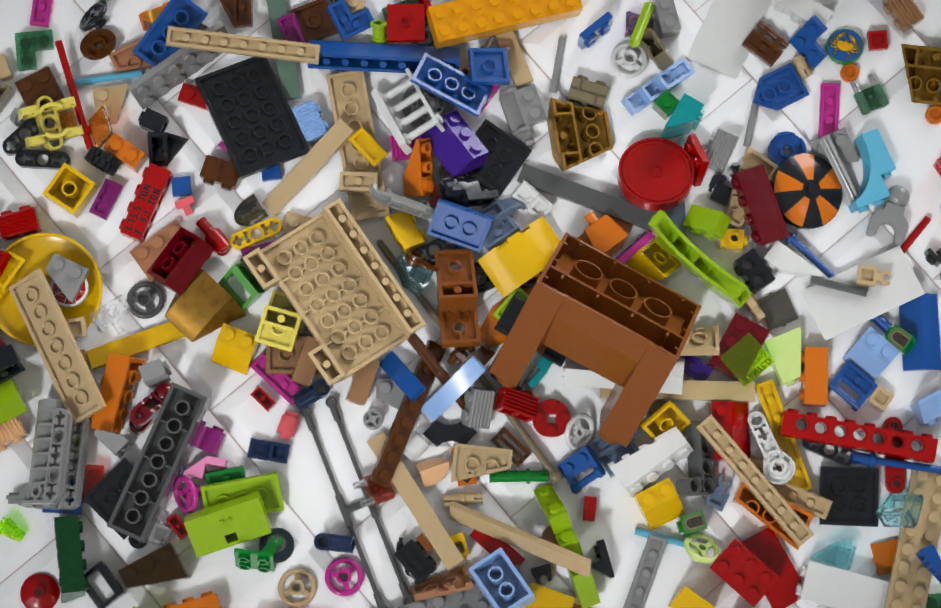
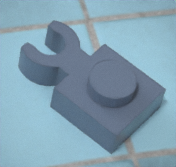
[704,475,733,512]

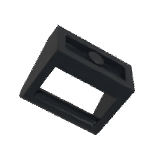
[84,561,126,608]

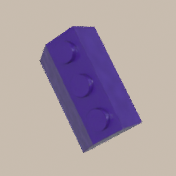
[421,110,489,179]

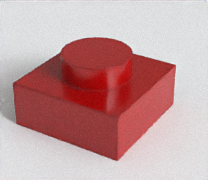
[867,30,888,51]

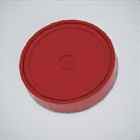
[617,137,695,211]

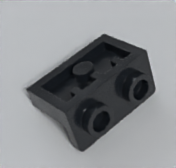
[394,539,437,584]

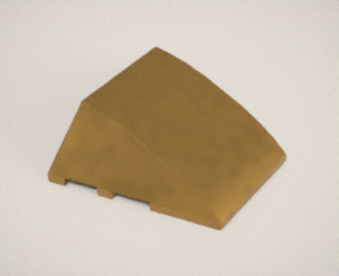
[901,44,941,106]
[547,97,613,172]
[164,269,246,342]

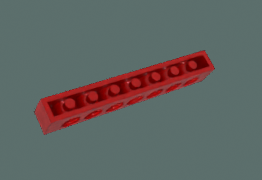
[778,408,938,464]

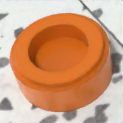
[840,63,859,83]
[925,105,941,125]

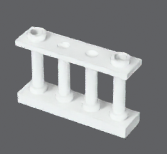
[370,68,445,155]

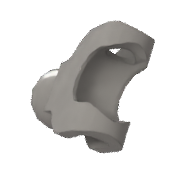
[866,185,910,246]

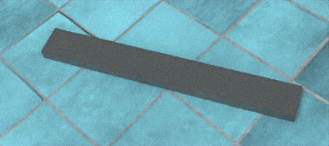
[517,163,657,233]

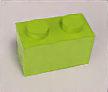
[683,204,731,240]

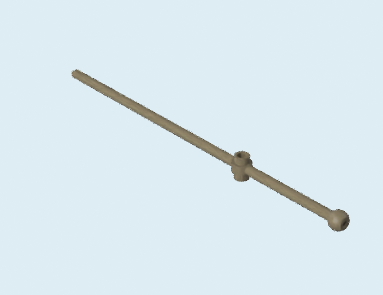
[376,239,563,484]

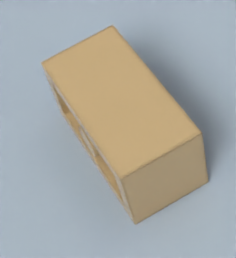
[0,54,14,82]

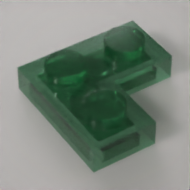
[15,29,55,71]

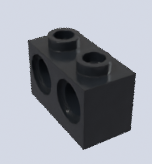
[733,248,776,295]

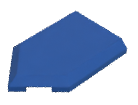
[752,63,810,111]

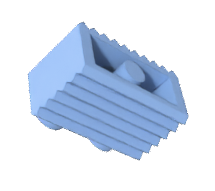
[291,100,329,146]

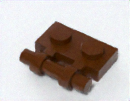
[741,20,790,68]
[447,341,495,370]

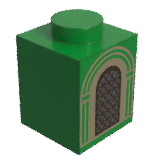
[652,89,679,121]
[885,324,918,356]
[676,510,708,537]

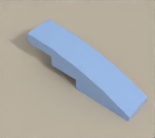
[621,58,695,116]
[421,356,487,422]

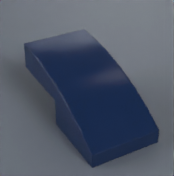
[247,438,290,464]

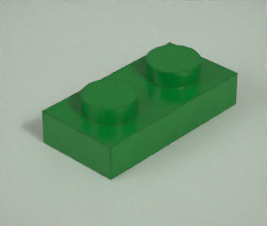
[205,465,246,485]

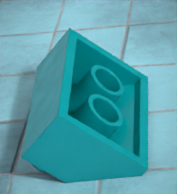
[661,93,705,139]

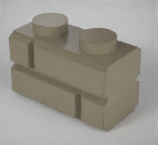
[566,75,610,110]

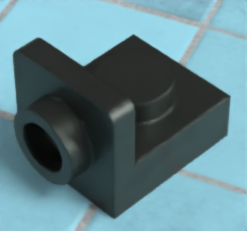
[924,248,941,267]

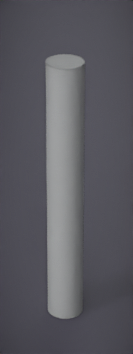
[549,37,566,93]
[743,91,759,147]

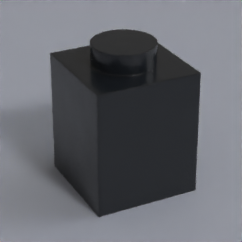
[138,107,170,132]

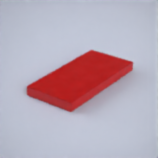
[742,527,802,608]

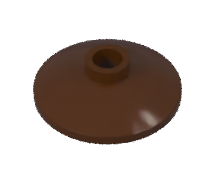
[80,29,117,60]

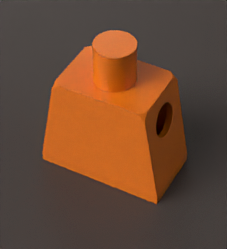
[583,211,628,254]

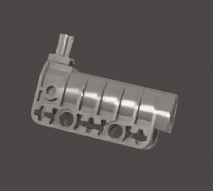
[6,399,90,510]

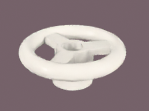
[610,42,648,78]
[565,413,595,451]

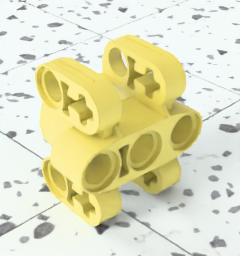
[17,96,84,151]

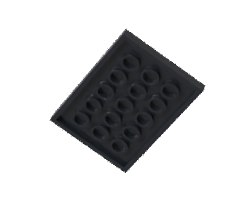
[195,57,310,180]

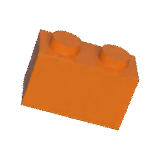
[103,133,148,174]

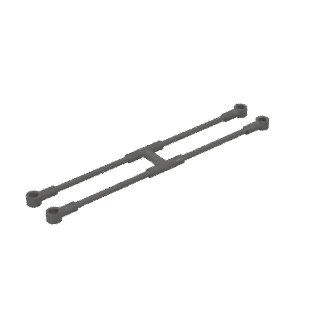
[300,396,415,608]

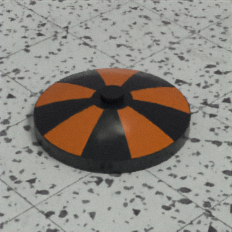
[771,153,842,230]

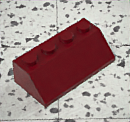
[730,164,790,246]

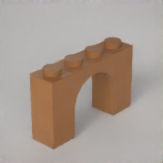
[290,334,380,406]

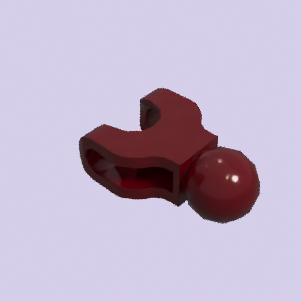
[129,382,172,435]

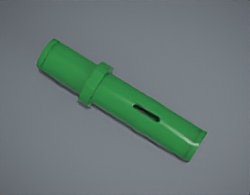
[489,468,548,484]

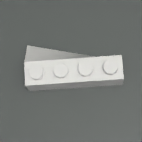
[607,426,694,497]

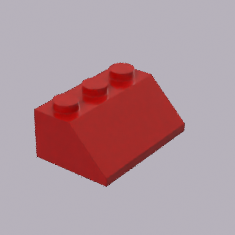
[709,401,751,462]

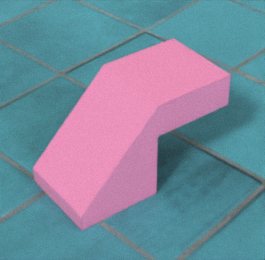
[183,456,228,480]

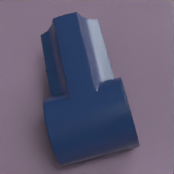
[292,379,330,411]
[314,533,355,553]

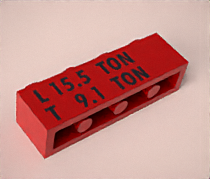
[119,163,174,243]

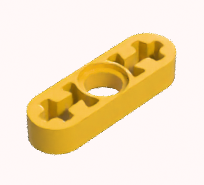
[230,217,283,251]

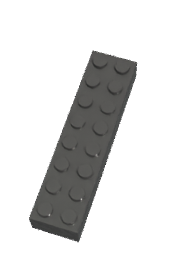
[107,382,211,543]

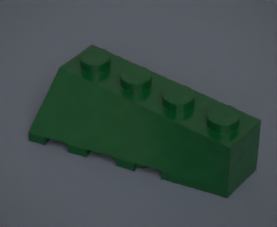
[54,515,89,603]

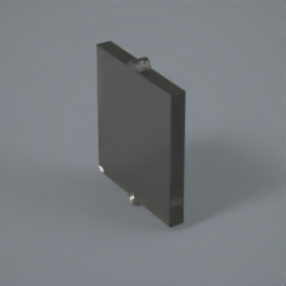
[757,288,799,331]

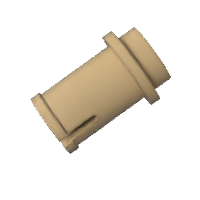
[792,54,812,80]

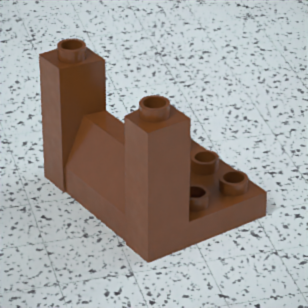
[489,232,701,447]

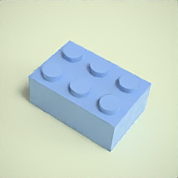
[468,547,536,608]

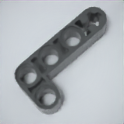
[676,419,715,496]

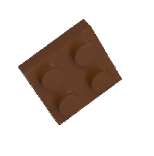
[290,0,338,43]
[15,66,65,110]

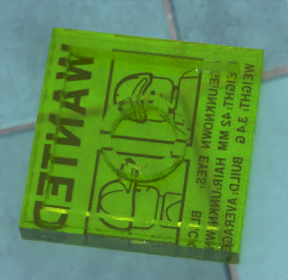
[720,333,775,387]

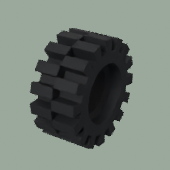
[84,145,122,176]

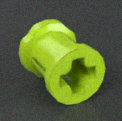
[370,19,387,43]

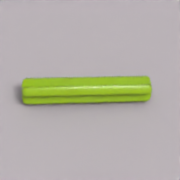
[628,1,655,48]

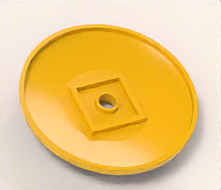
[0,233,103,347]

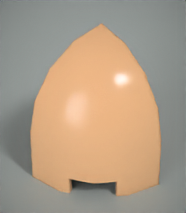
[415,458,449,488]

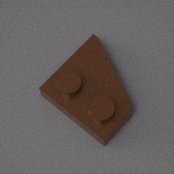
[220,0,253,28]

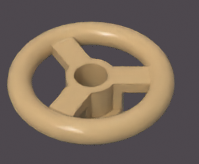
[278,568,317,607]

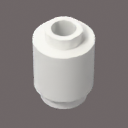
[403,433,430,462]

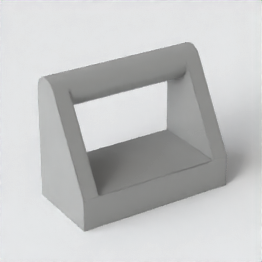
[94,429,134,459]

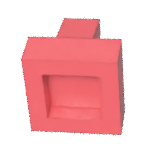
[174,195,195,216]

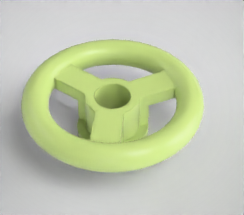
[684,533,720,564]

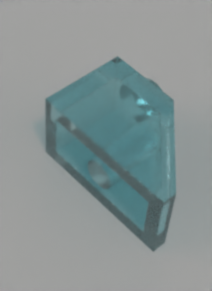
[394,252,434,296]
[810,539,857,570]

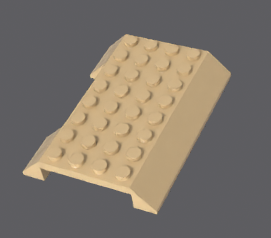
[242,198,426,386]

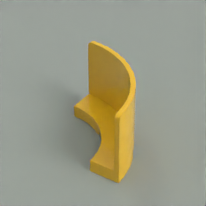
[477,216,560,297]

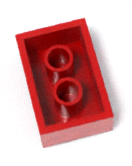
[709,537,781,607]

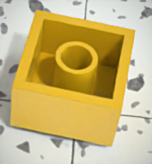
[42,162,99,219]

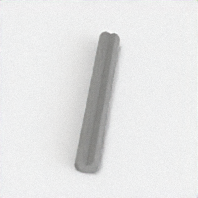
[819,135,858,204]

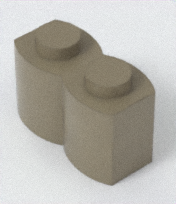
[640,28,674,71]

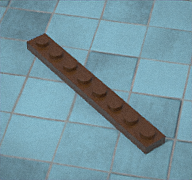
[369,340,446,489]

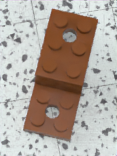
[434,249,481,348]

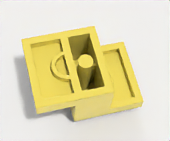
[254,289,304,353]

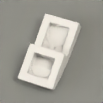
[512,180,553,219]

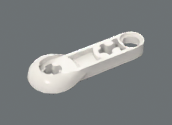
[747,411,796,485]

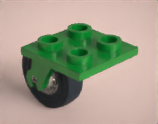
[234,528,294,573]

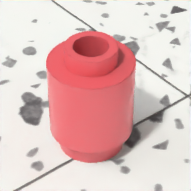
[276,410,300,440]

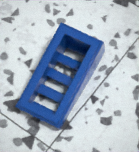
[915,544,941,584]

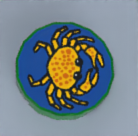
[826,29,864,65]

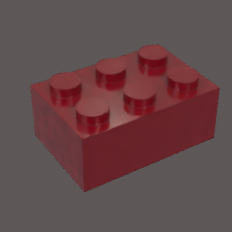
[147,227,215,296]
[707,312,770,382]

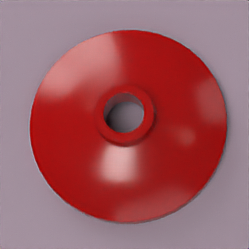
[20,573,60,608]

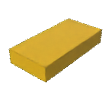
[348,127,388,168]

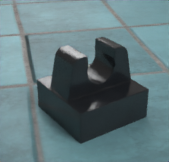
[530,563,552,585]

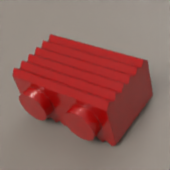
[0,205,42,241]
[495,386,540,422]

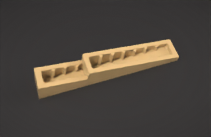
[262,118,354,216]

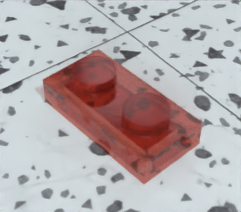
[82,464,105,503]

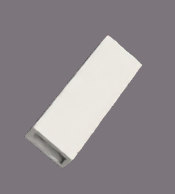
[562,357,685,395]
[795,561,889,608]

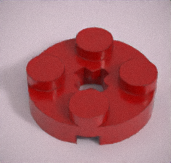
[532,399,571,438]

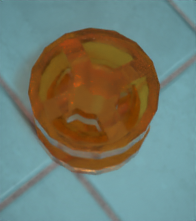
[59,109,78,129]

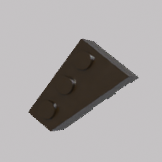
[118,543,190,589]

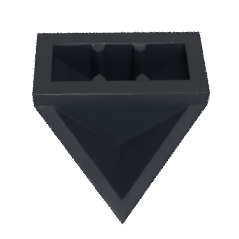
[147,131,189,166]

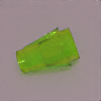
[0,516,26,543]

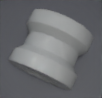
[363,409,383,430]

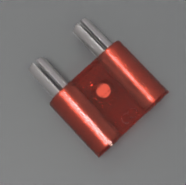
[352,474,395,508]

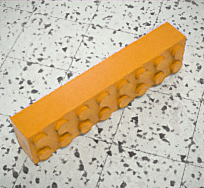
[426,0,583,49]

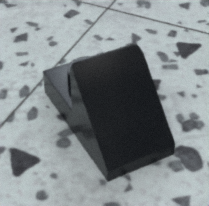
[591,539,615,579]

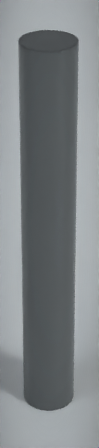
[809,276,868,297]

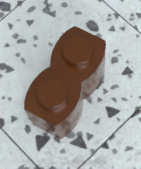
[199,155,240,191]

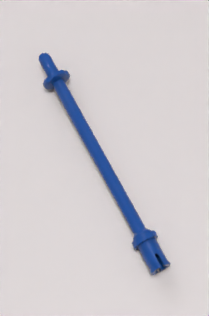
[785,231,893,333]
[851,451,941,474]

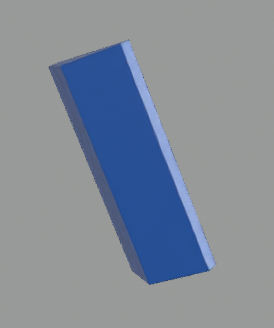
[132,0,208,67]
[410,52,492,117]
[899,293,941,371]

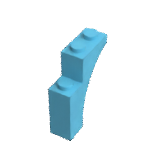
[848,128,897,214]

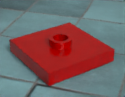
[387,4,425,42]

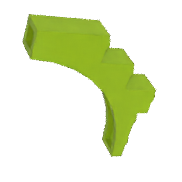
[648,210,752,309]
[533,483,601,608]

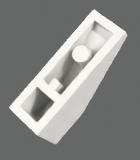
[763,241,824,278]

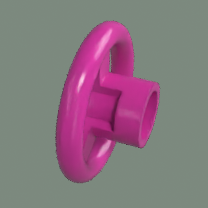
[173,475,201,513]
[325,557,364,596]

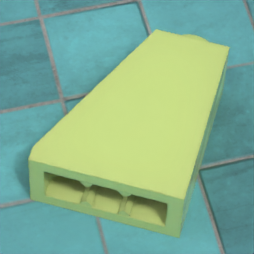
[763,327,801,387]

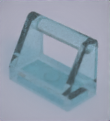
[876,493,924,528]

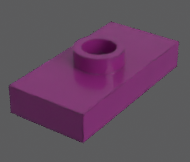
[276,12,306,43]
[89,178,124,221]

